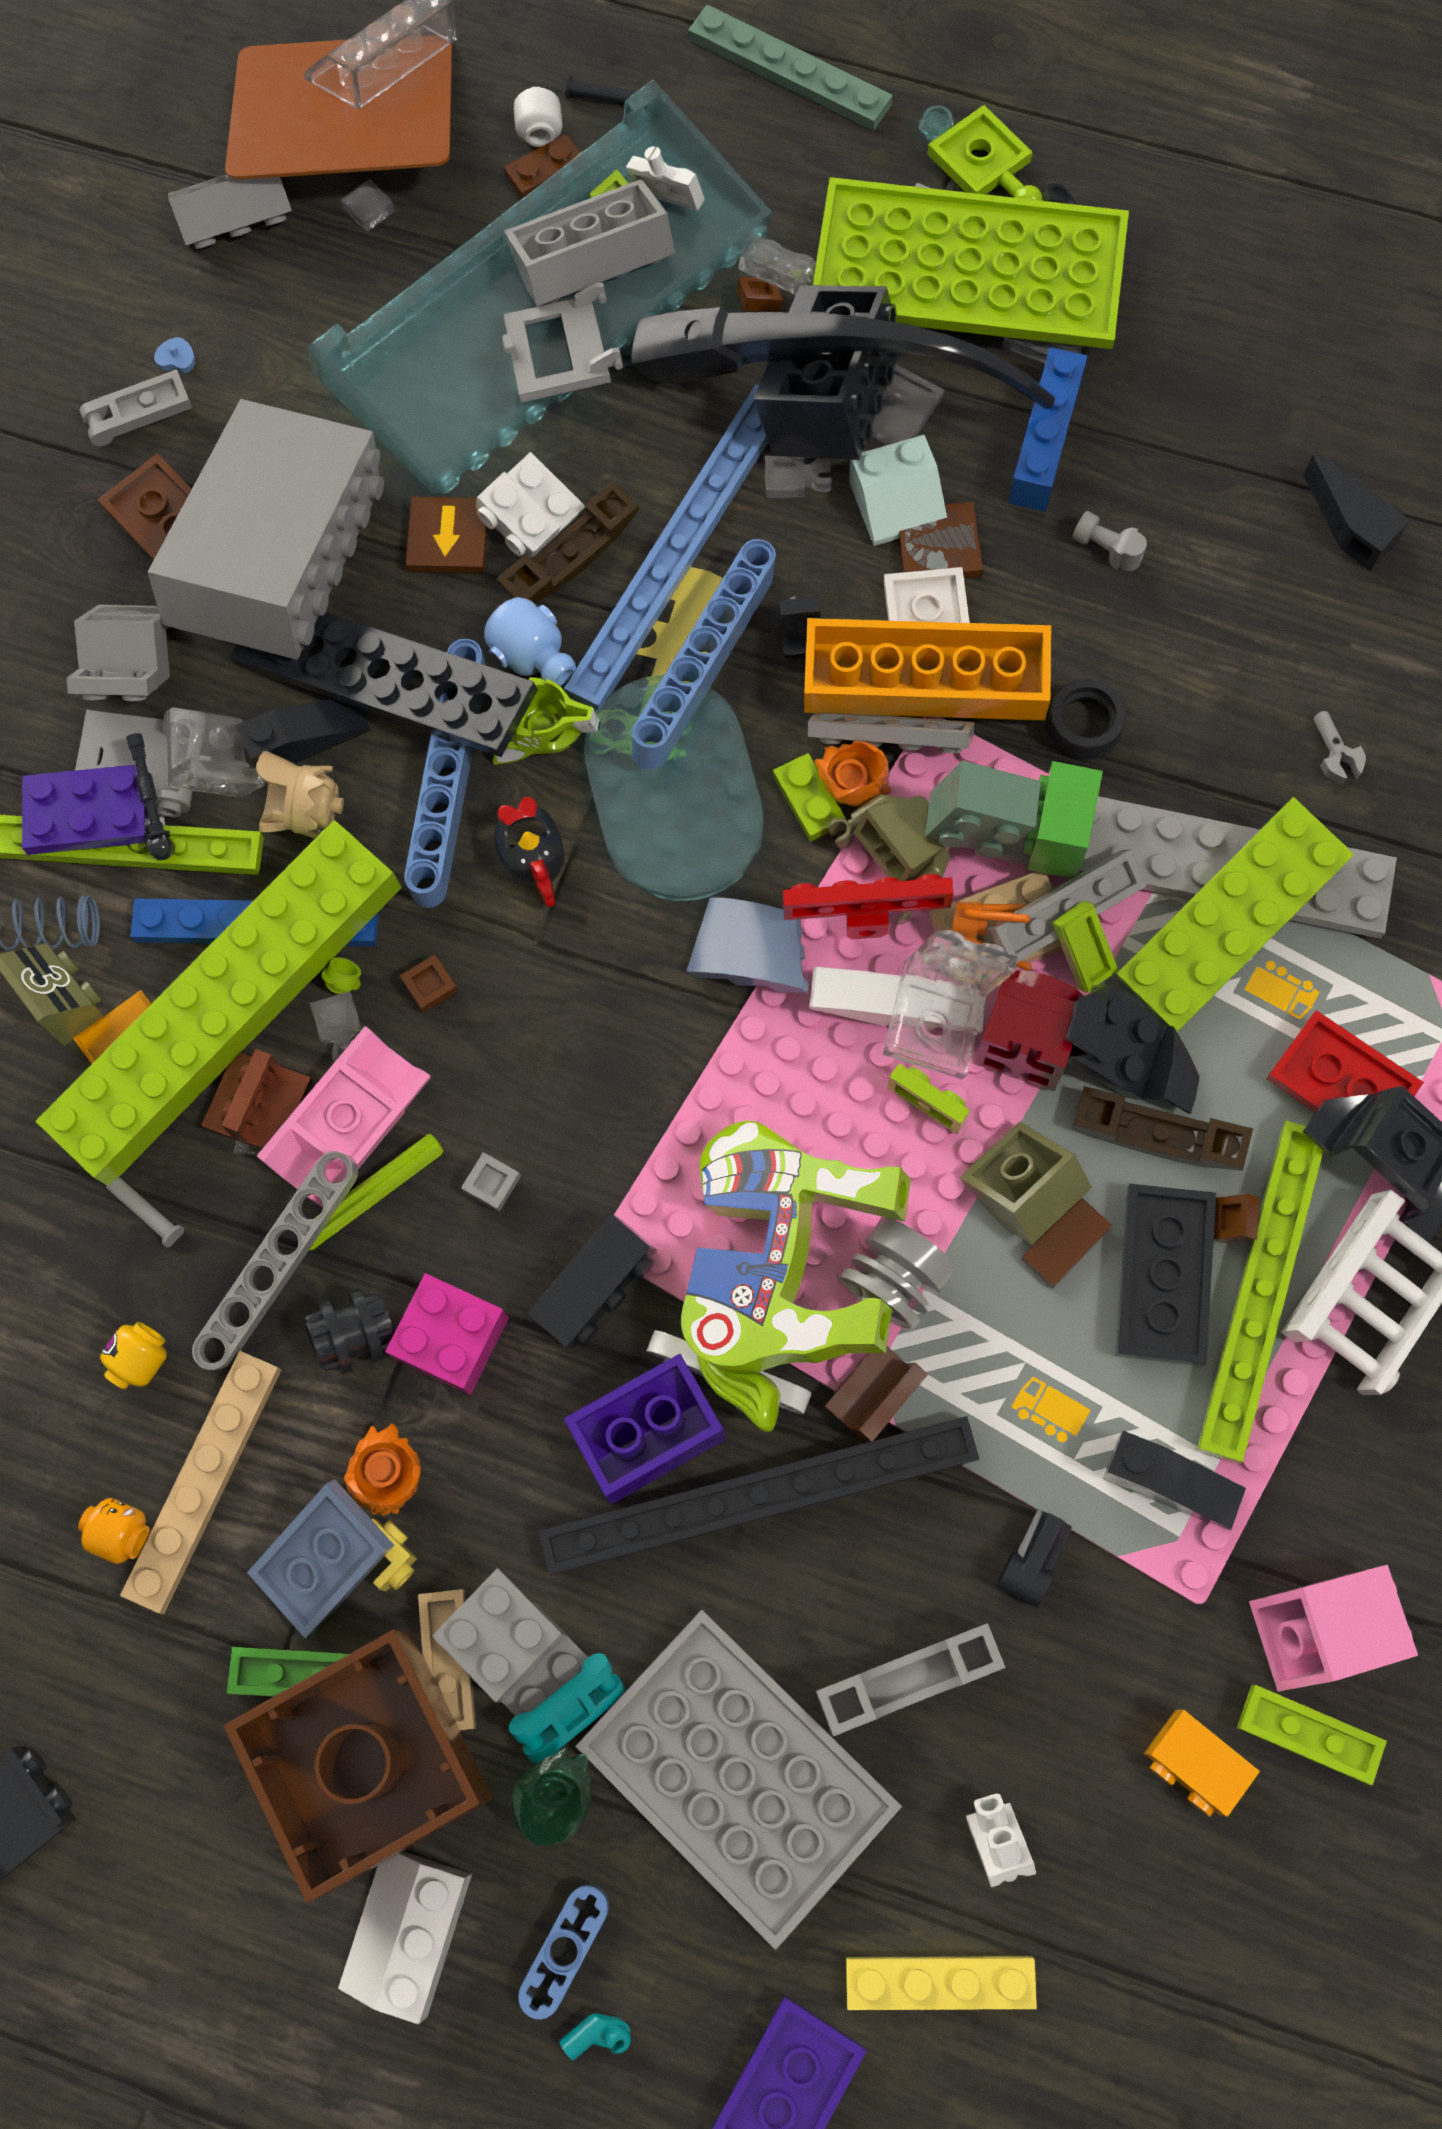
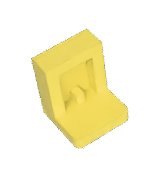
[372,1519,417,1591]

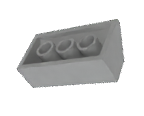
[504,179,676,306]

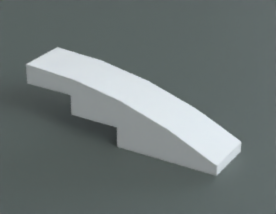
[809,967,986,1036]

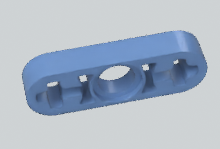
[518,1884,609,2019]

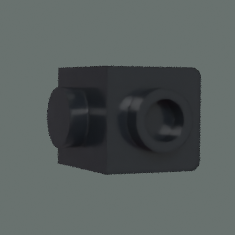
[779,595,821,659]

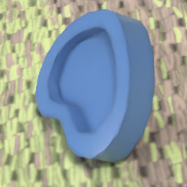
[154,337,196,373]

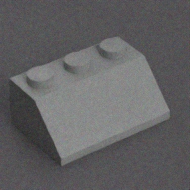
[168,174,292,249]

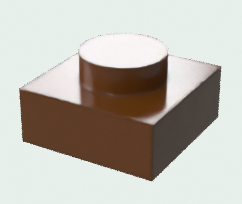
[736,276,783,312]
[400,954,458,1013]
[1214,1194,1260,1243]

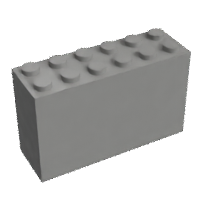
[148,399,384,660]

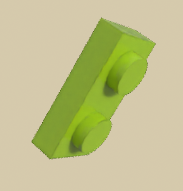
[773,753,846,842]
[887,1064,970,1135]

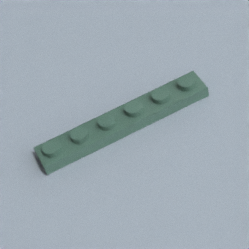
[688,5,893,131]

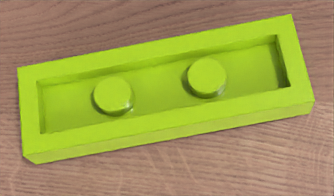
[1236,1685,1387,1785]

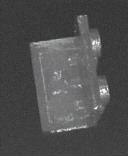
[166,707,265,797]

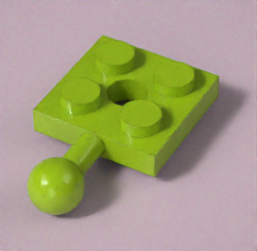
[927,105,1043,201]

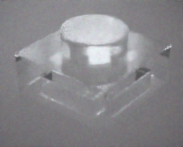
[341,179,395,232]

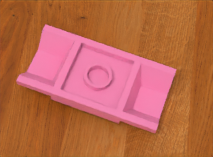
[257,1026,431,1208]

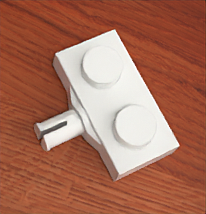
[626,146,705,211]

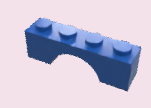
[1009,347,1087,512]

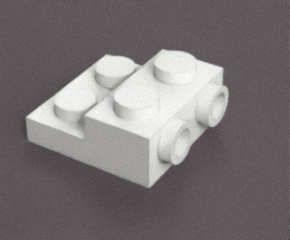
[476,452,585,559]

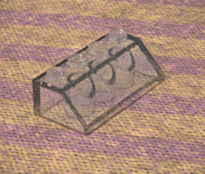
[304,0,457,110]

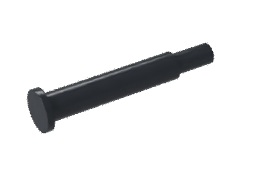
[565,75,664,109]

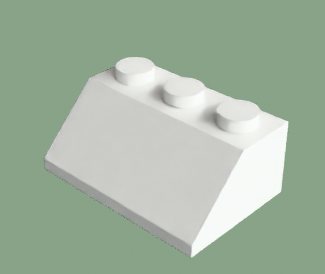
[338,1852,472,2024]

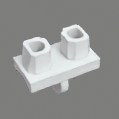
[966,1794,1036,1887]

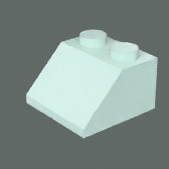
[849,435,947,546]

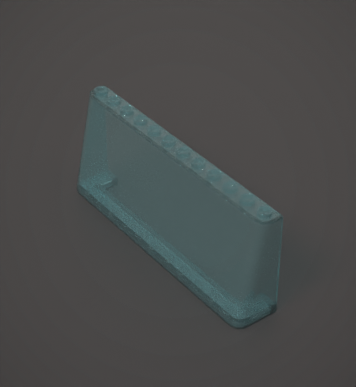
[308,79,772,494]

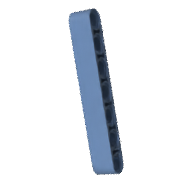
[632,539,776,769]
[405,639,486,908]

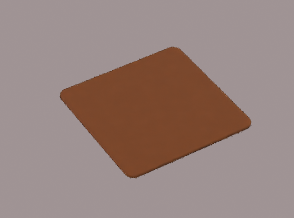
[225,33,452,180]

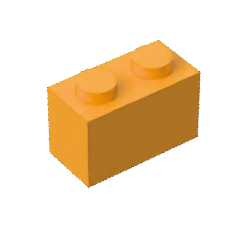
[1144,1710,1260,1817]

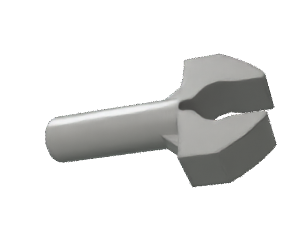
[1314,711,1366,785]

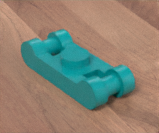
[509,1653,625,1763]

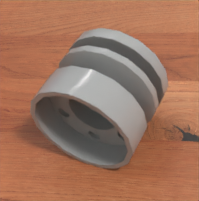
[838,1217,957,1332]

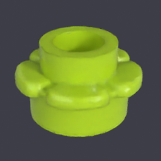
[321,957,361,994]

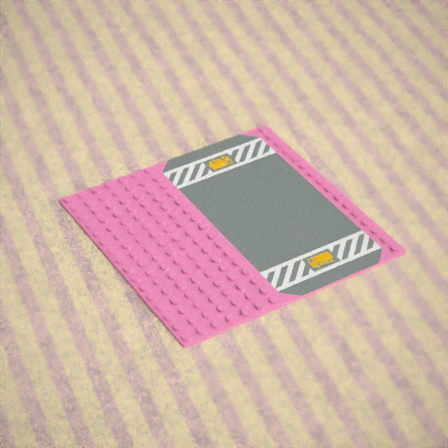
[614,717,1442,1604]

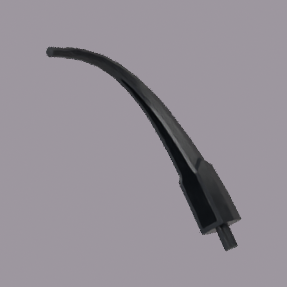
[620,307,1055,409]

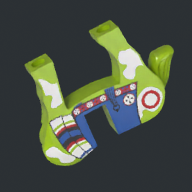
[681,1121,911,1432]

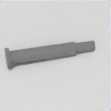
[105,1177,184,1247]

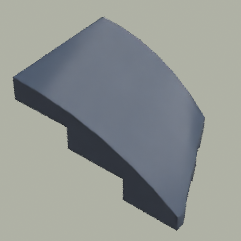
[686,897,809,993]

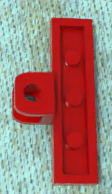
[783,874,954,939]

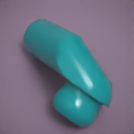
[559,2013,631,2061]

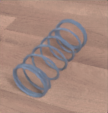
[0,895,100,951]

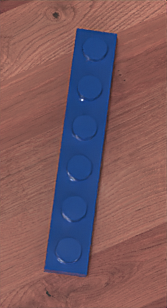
[130,899,379,947]

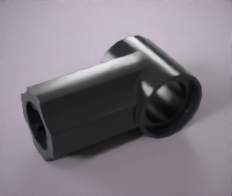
[996,1509,1072,1608]

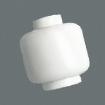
[513,87,563,147]

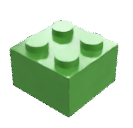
[1022,761,1103,879]

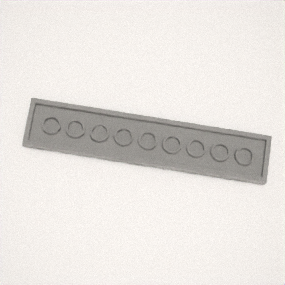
[974,796,1397,939]

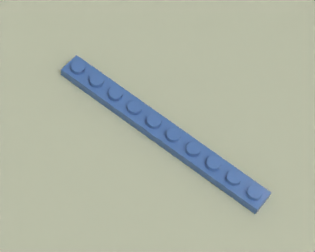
[564,384,768,712]

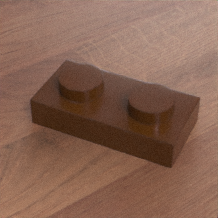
[504,134,586,202]

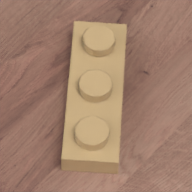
[418,1589,476,1730]

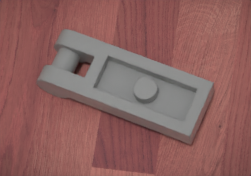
[80,369,192,446]

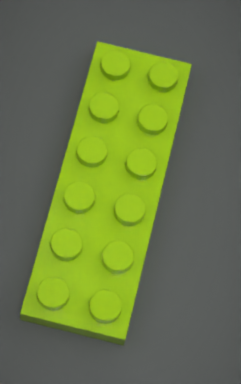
[1115,797,1355,1032]

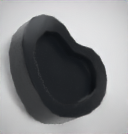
[1042,183,1076,205]

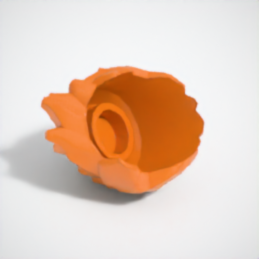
[815,741,892,807]
[344,1423,421,1516]

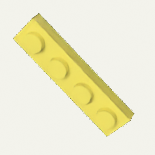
[846,1956,1037,2010]

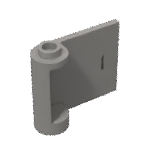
[75,709,205,817]

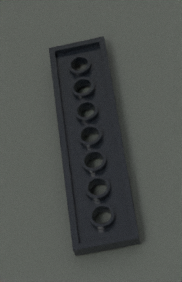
[230,612,538,757]

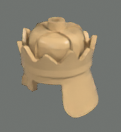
[256,751,344,839]

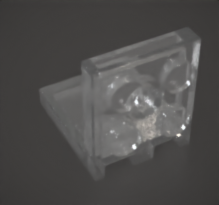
[883,930,1018,1079]

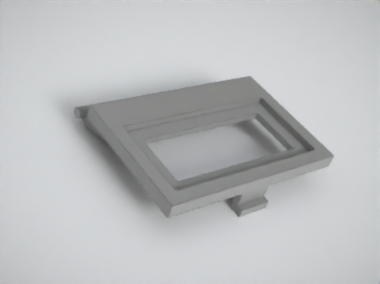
[502,283,623,403]

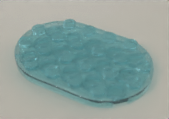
[584,675,763,901]

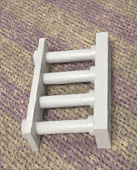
[1280,1190,1442,1395]

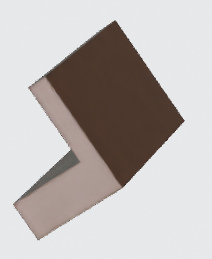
[823,1346,928,1442]

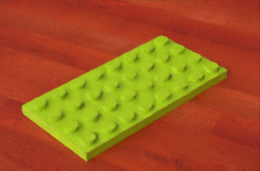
[813,177,1129,349]

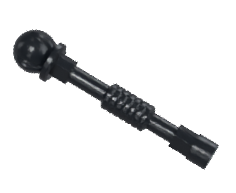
[126,733,176,860]

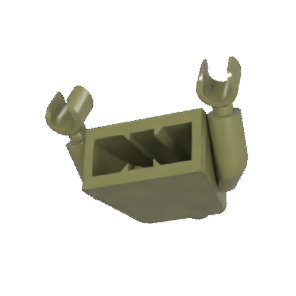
[828,794,950,925]

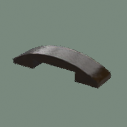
[496,481,639,603]
[1073,1086,1253,1171]

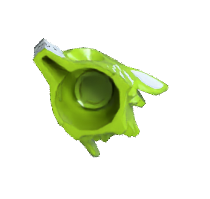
[492,677,601,765]

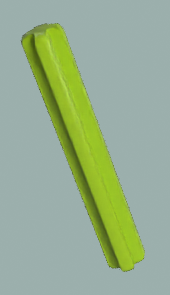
[309,1134,443,1250]

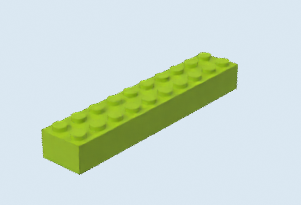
[35,820,402,1186]

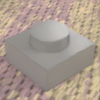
[461,1152,521,1212]

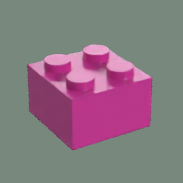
[385,1273,509,1396]

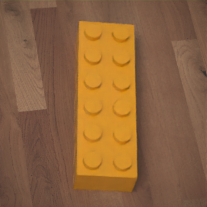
[804,618,1051,720]

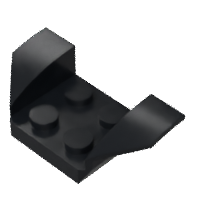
[1065,984,1200,1114]
[1303,1086,1442,1244]

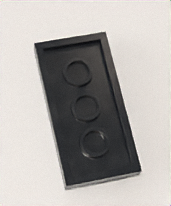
[1116,1184,1216,1366]

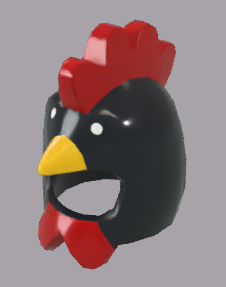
[494,797,565,907]

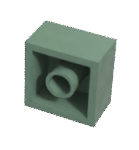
[925,760,1041,857]

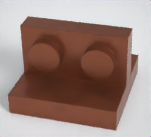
[201,1049,314,1150]

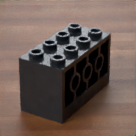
[754,285,903,460]

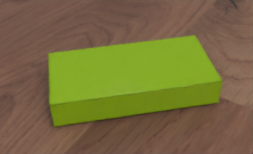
[1052,900,1119,993]

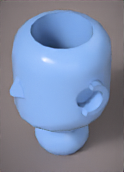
[484,597,576,687]

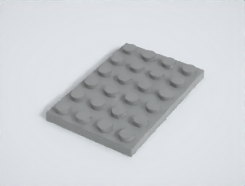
[576,1610,902,1950]

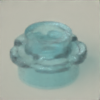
[918,105,954,141]

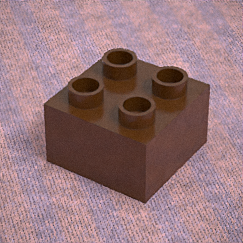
[223,1629,494,1904]

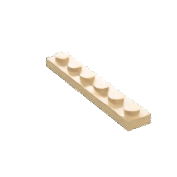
[120,1351,281,1614]

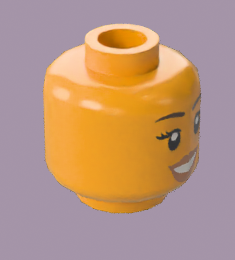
[78,1498,150,1564]

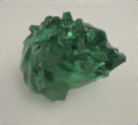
[510,1748,592,1846]

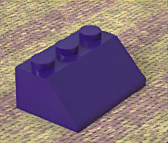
[564,1353,726,1505]

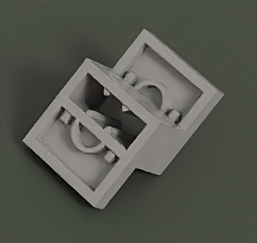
[66,605,170,701]
[432,1568,588,1716]

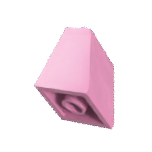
[1249,1565,1418,1692]

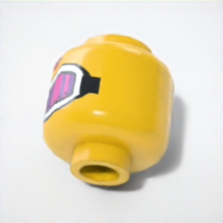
[100,1322,167,1389]

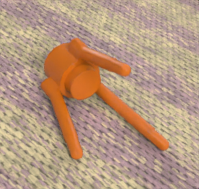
[952,901,1032,971]

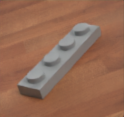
[808,713,974,753]
[988,849,1147,966]

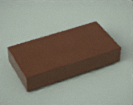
[1021,1198,1113,1289]

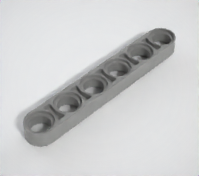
[192,1151,358,1370]

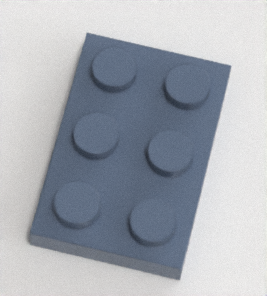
[247,1479,394,1639]

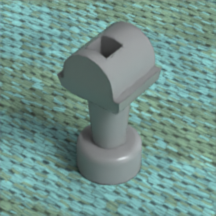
[1072,510,1147,571]

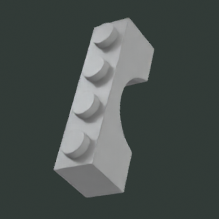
[816,1623,1006,1736]

